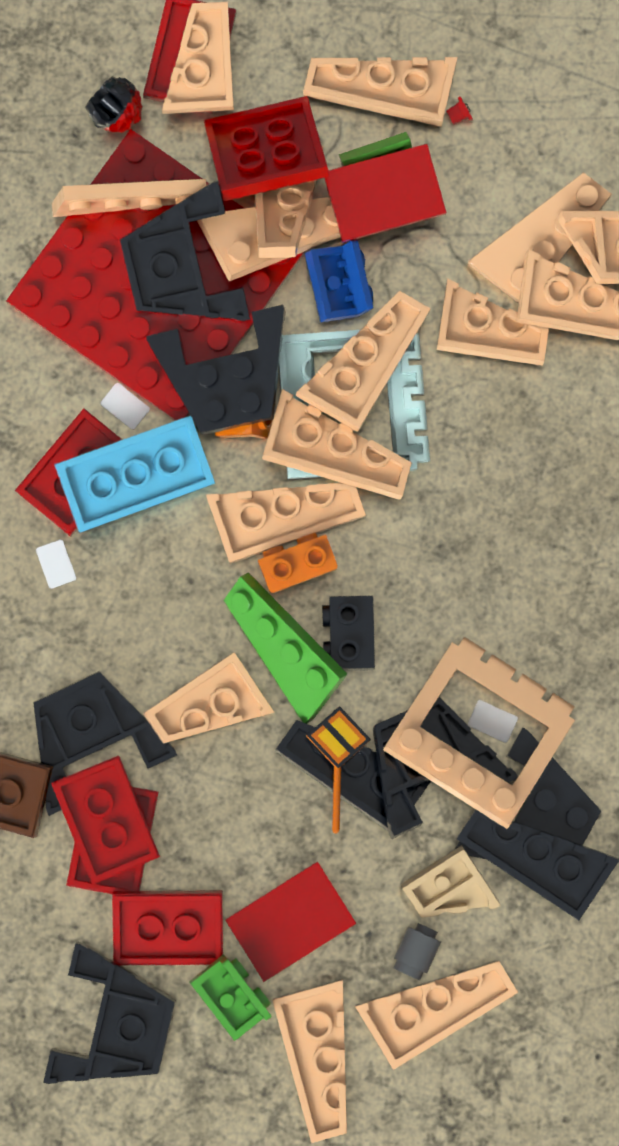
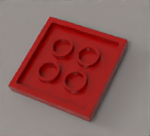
[204,96,329,201]

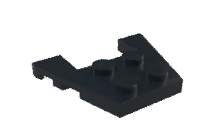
[120,181,250,321]
[146,304,286,435]
[33,671,177,816]
[373,697,518,839]
[454,728,601,859]
[43,942,176,1084]

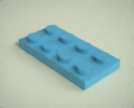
[54,416,215,533]

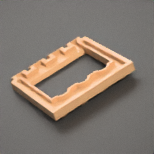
[383,637,575,829]

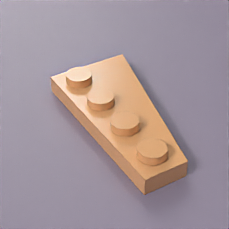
[303,57,458,127]
[467,172,612,303]
[197,197,340,281]

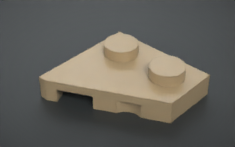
[401,845,501,918]

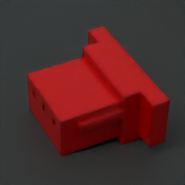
[446,96,473,125]

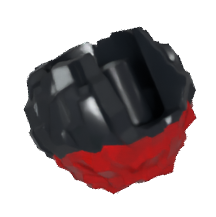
[85,76,143,133]

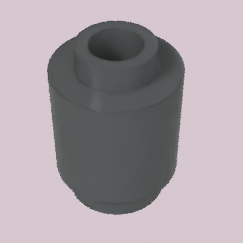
[394,923,441,980]

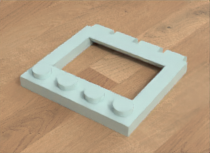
[278,330,430,479]

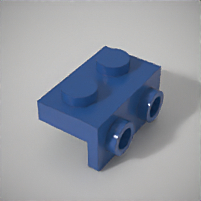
[305,240,373,322]

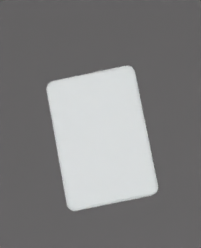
[100,383,150,429]
[36,540,76,589]
[468,700,518,743]

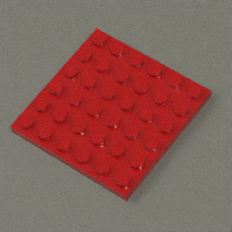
[6,129,305,421]

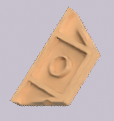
[558,211,619,284]

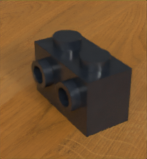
[322,595,375,671]

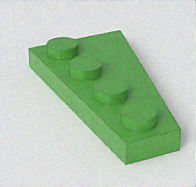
[224,572,348,724]

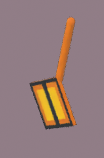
[306,706,371,834]

